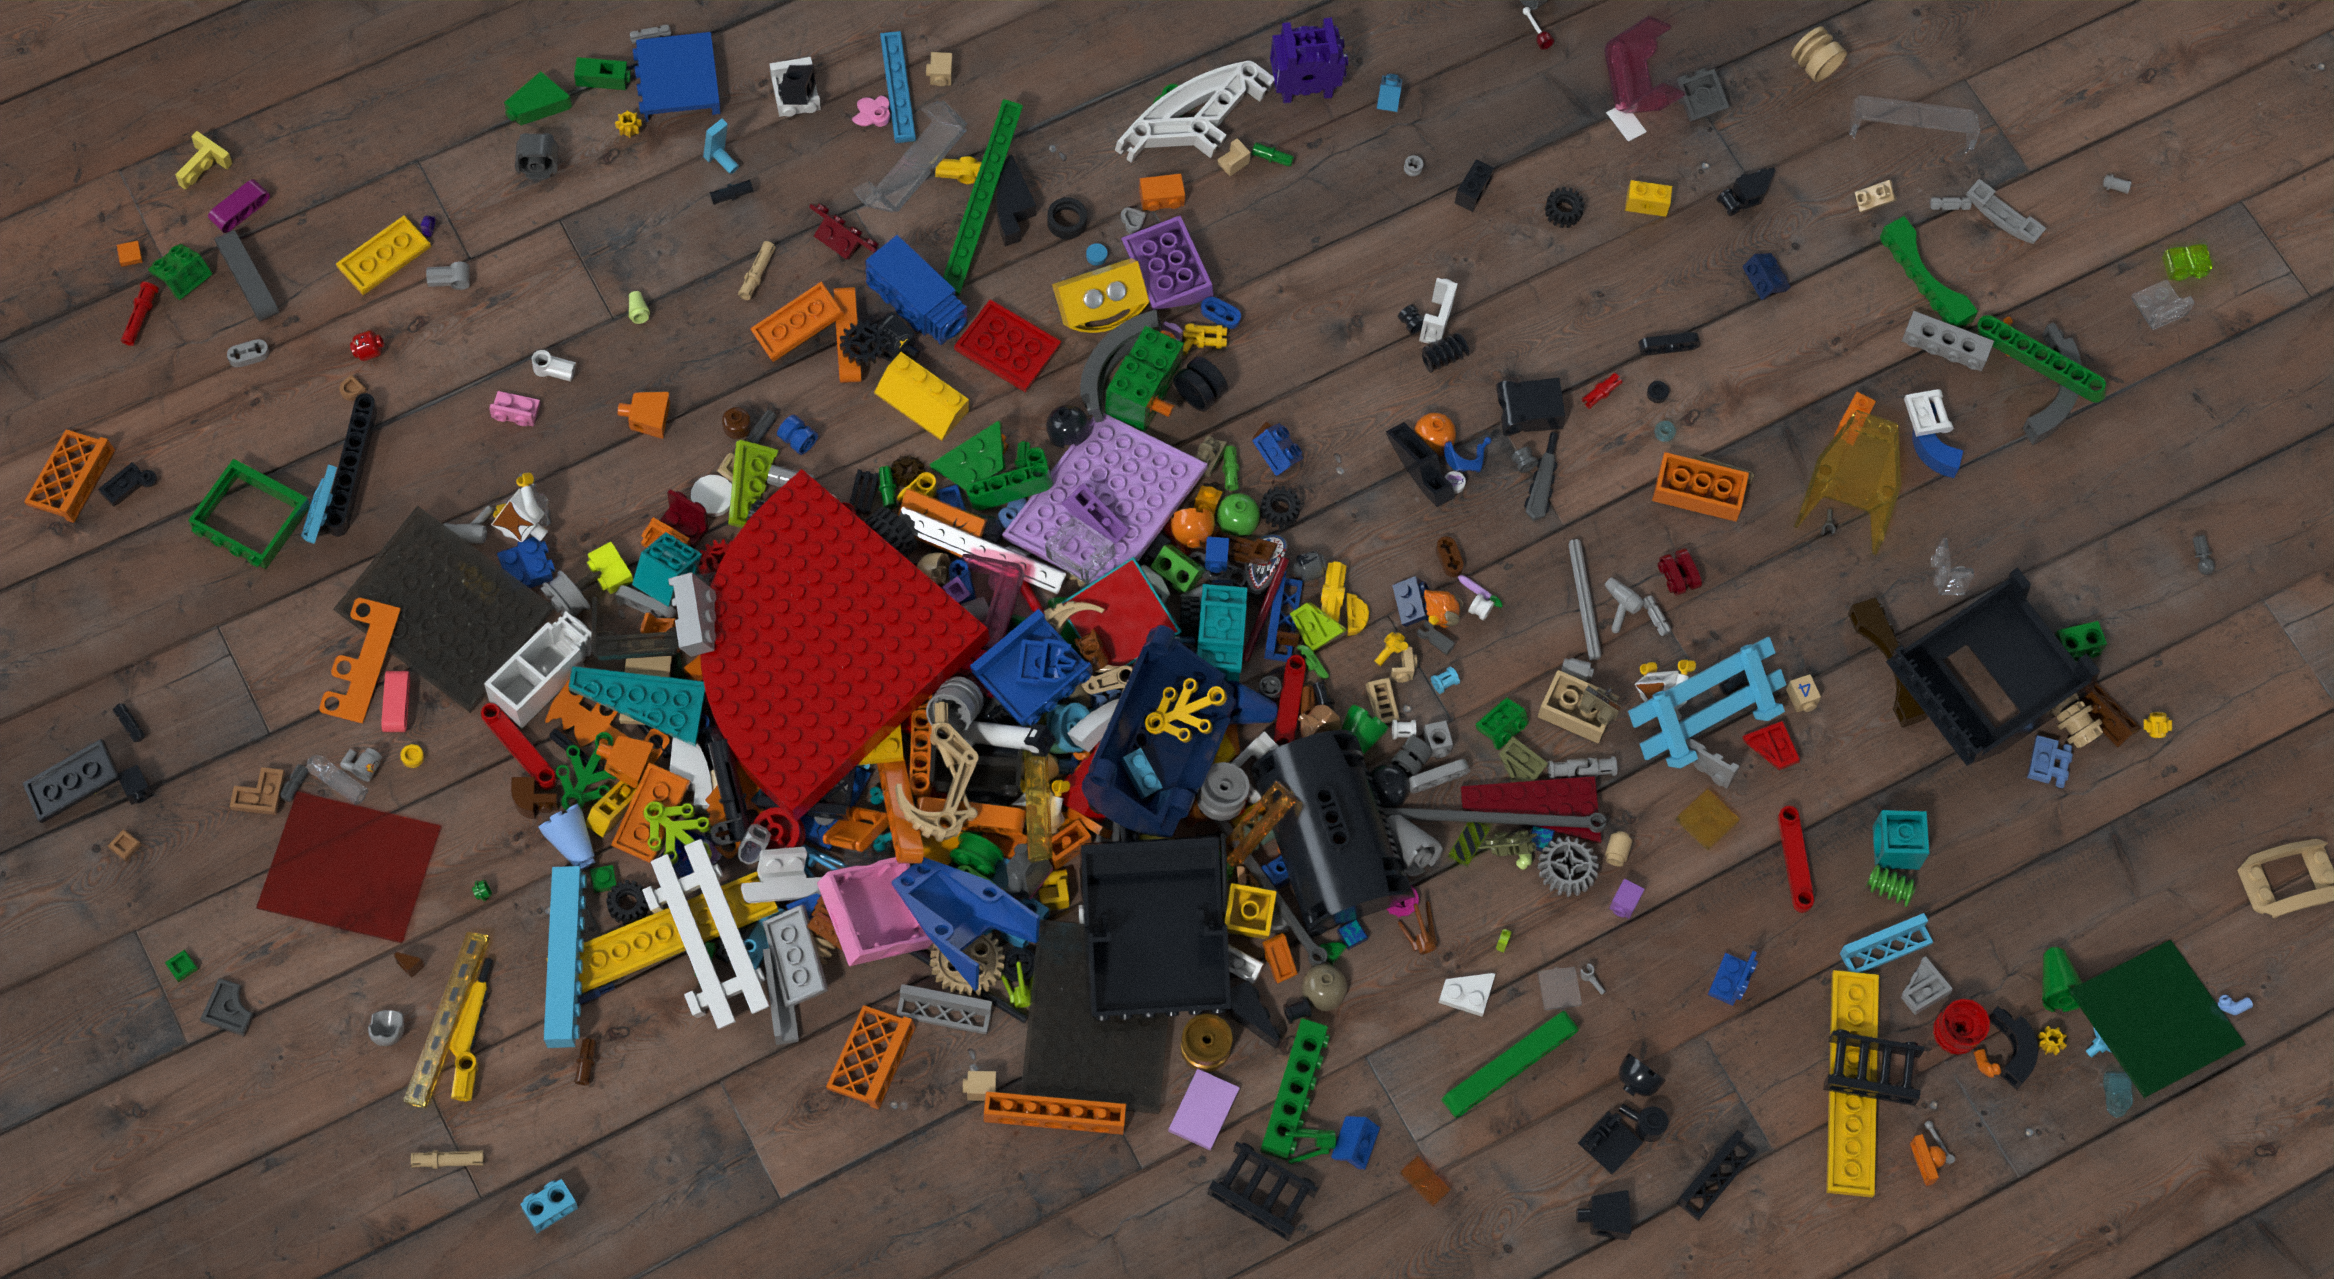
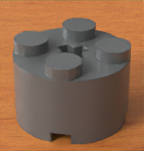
[515,133,559,180]

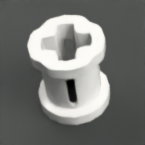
[1392,719,1416,740]

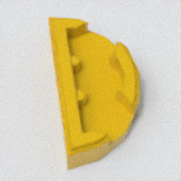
[1346,593,1369,636]

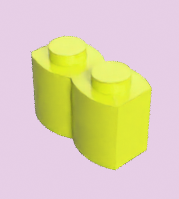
[587,542,633,595]

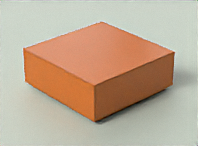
[117,241,143,267]

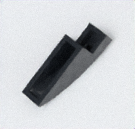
[997,155,1036,247]
[1386,422,1455,507]

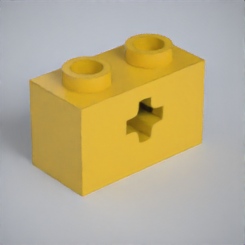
[1625,180,1672,217]

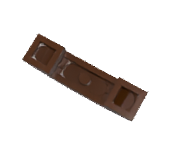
[1200,526,1278,564]

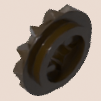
[891,454,925,487]

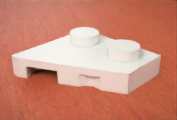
[1438,973,1495,1017]

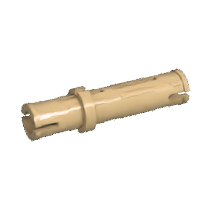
[738,241,776,300]
[411,1150,484,1169]

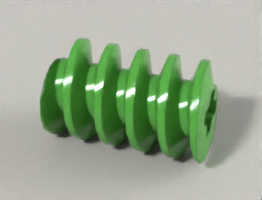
[1865,864,1916,907]

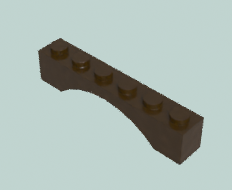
[1848,597,1928,728]

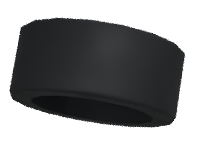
[1047,197,1087,239]

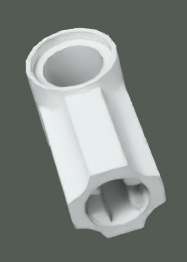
[532,350,576,382]

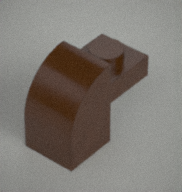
[511,777,559,819]

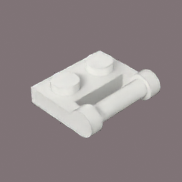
[1904,389,1954,437]

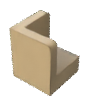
[1218,138,1250,176]

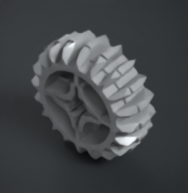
[1537,836,1599,897]

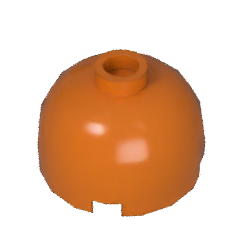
[1414,413,1456,457]
[1171,508,1215,548]

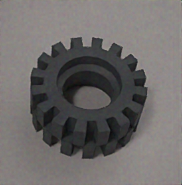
[1545,187,1585,228]
[1260,486,1300,529]
[1180,596,1200,637]
[606,880,649,925]

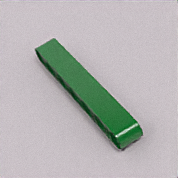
[1978,315,2106,403]
[1441,1010,1580,1119]

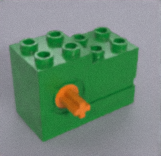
[1105,326,1184,433]

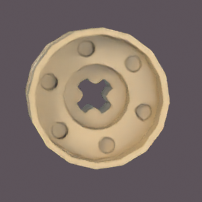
[1791,26,1847,82]

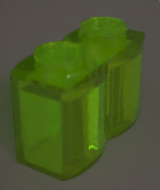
[2162,244,2213,281]

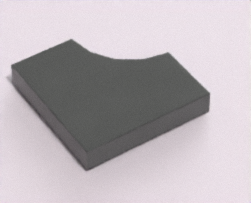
[200,978,254,1037]

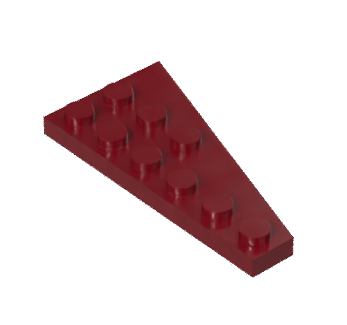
[1460,776,1602,844]

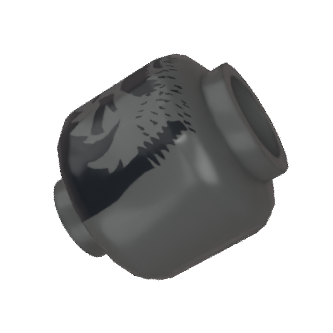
[1293,550,1327,582]

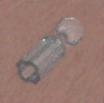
[307,754,368,806]

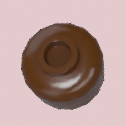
[722,407,751,439]

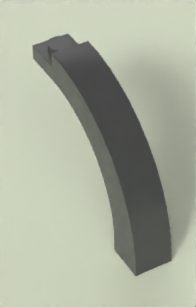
[1080,310,1162,423]
[2023,323,2082,445]

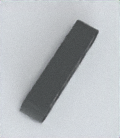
[214,230,279,322]

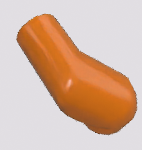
[1974,1049,2001,1078]

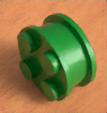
[949,832,1004,879]

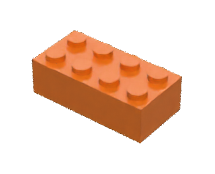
[1652,452,1749,522]

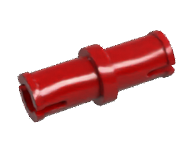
[1581,373,1622,409]

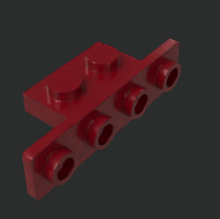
[809,203,880,260]

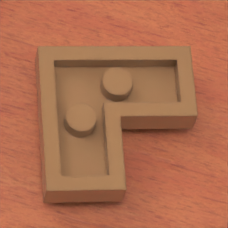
[229,767,285,815]

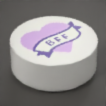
[1445,471,1466,494]

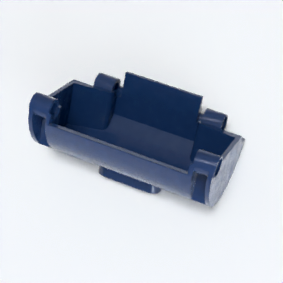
[1082,625,1236,838]

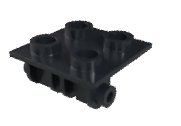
[1578,1111,1643,1175]

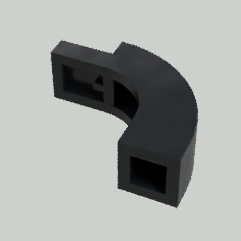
[1989,1006,2038,1090]

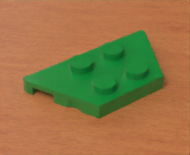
[929,421,1005,490]

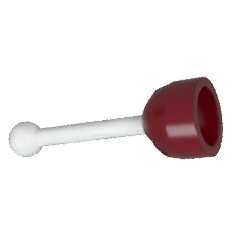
[1523,7,1554,50]

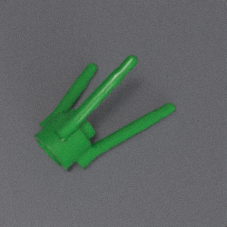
[1285,1128,1336,1164]

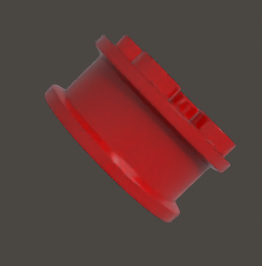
[753,807,806,850]

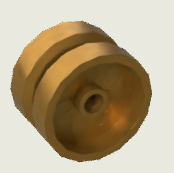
[1180,1014,1233,1072]

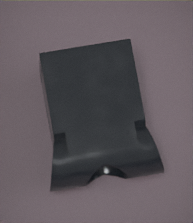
[1496,377,1565,436]

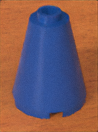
[1226,680,1278,725]

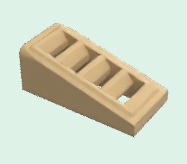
[1365,678,1400,724]

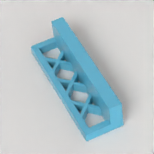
[1839,913,1933,973]

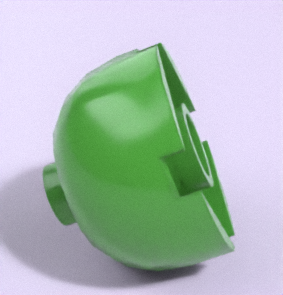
[1216,493,1260,537]

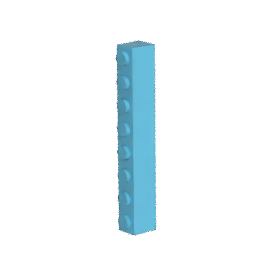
[544,866,587,1048]

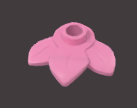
[852,95,890,127]

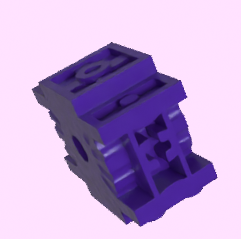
[1270,18,1348,103]

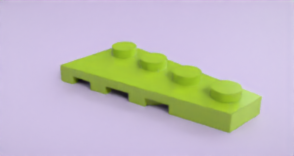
[728,440,779,528]

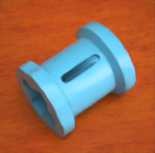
[1431,666,1460,694]

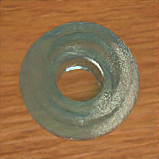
[1654,421,1676,442]

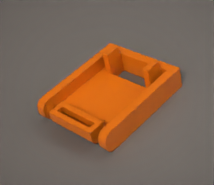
[823,806,889,852]

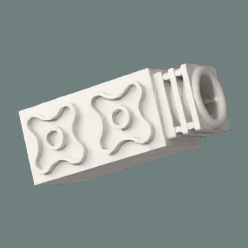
[484,611,596,729]

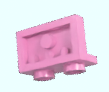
[489,391,541,426]

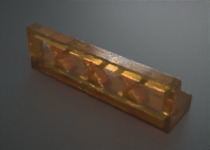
[1219,781,1297,867]

